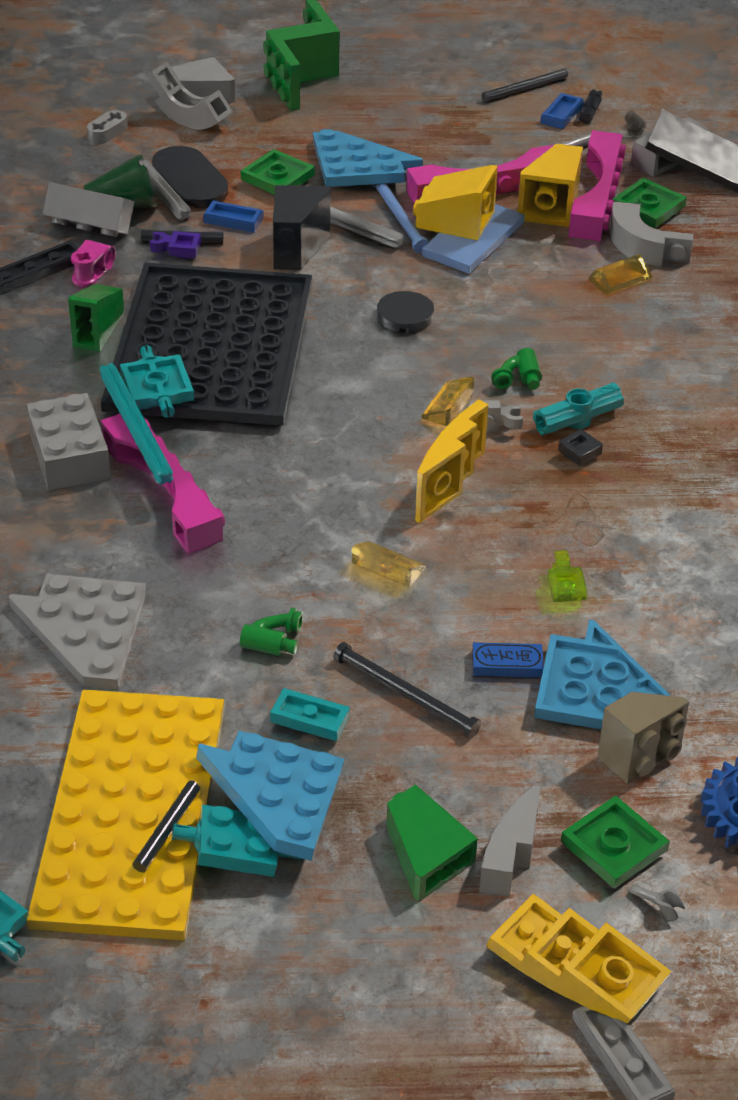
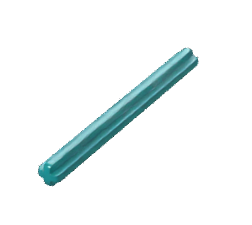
[100,363,173,485]

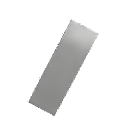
[479,786,540,897]

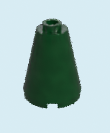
[84,154,158,209]

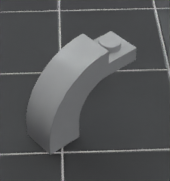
[146,61,233,130]
[610,202,693,267]

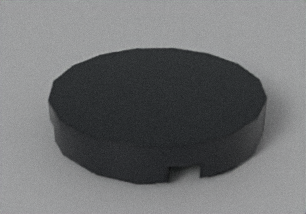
[377,291,434,333]

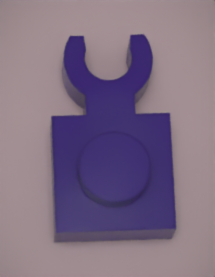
[150,231,201,259]

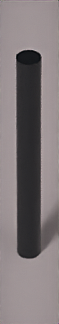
[481,68,568,102]

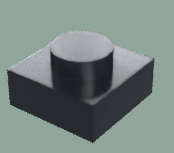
[558,429,603,466]

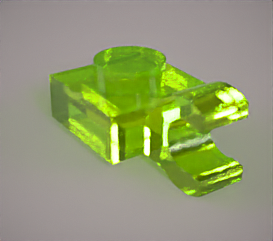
[547,550,588,602]

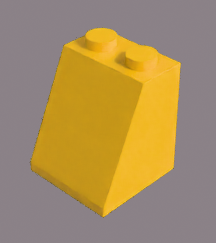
[517,144,583,227]
[413,165,498,241]

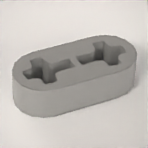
[87,110,128,144]

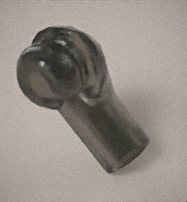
[625,111,647,138]

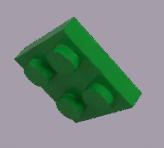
[240,149,315,195]
[612,178,687,228]
[560,795,670,889]

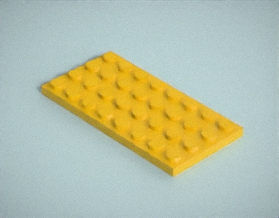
[27,690,225,941]

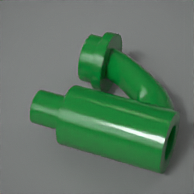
[491,348,542,390]
[239,607,303,656]

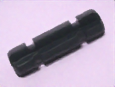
[579,89,603,123]

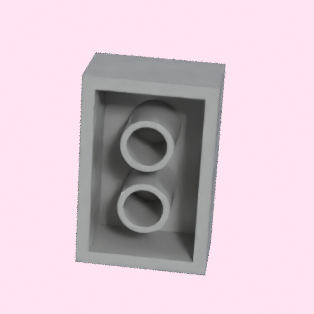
[26,393,111,491]

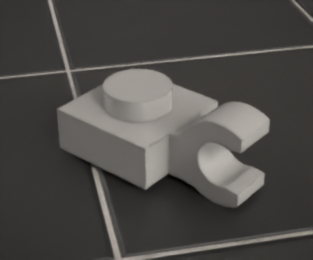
[469,400,523,432]

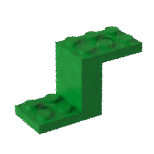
[263,0,340,111]

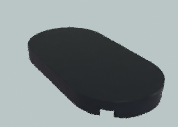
[152,146,228,208]

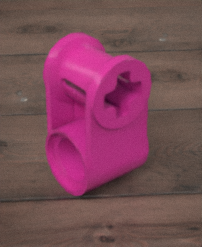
[71,240,116,288]

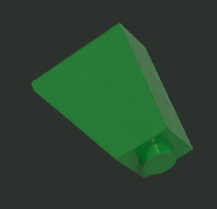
[68,284,124,352]
[386,784,478,902]

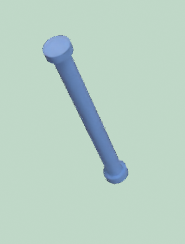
[371,183,428,253]

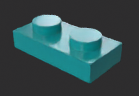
[270,688,350,741]

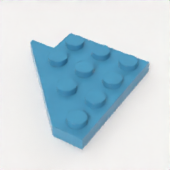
[313,129,423,187]
[534,620,671,729]
[196,731,345,861]

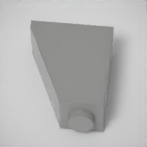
[171,57,235,103]

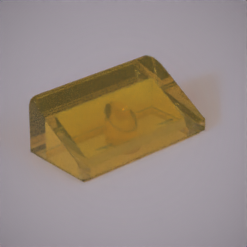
[588,254,653,295]
[422,377,475,426]
[352,541,426,587]

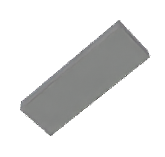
[572,1006,675,1100]

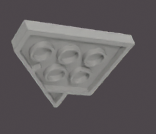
[9,573,146,690]

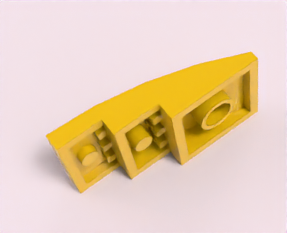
[415,399,489,523]
[486,893,672,1023]

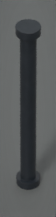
[333,642,481,739]

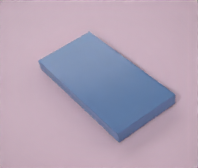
[422,204,525,274]

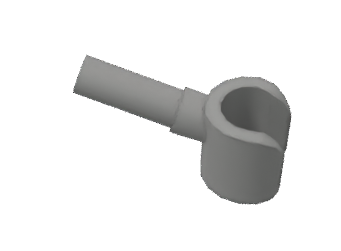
[630,885,685,921]

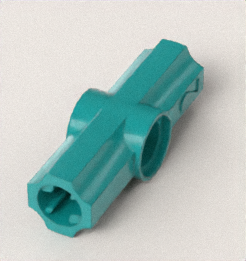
[533,382,624,436]

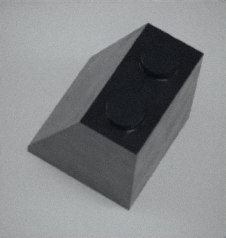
[273,185,331,270]

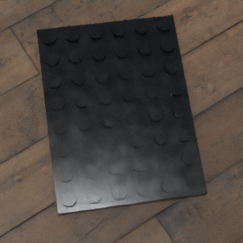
[101,262,312,426]

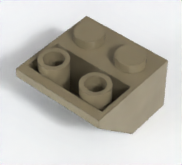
[597,692,689,783]

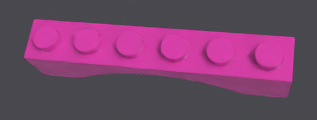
[568,130,626,241]
[406,144,555,203]
[100,414,225,554]

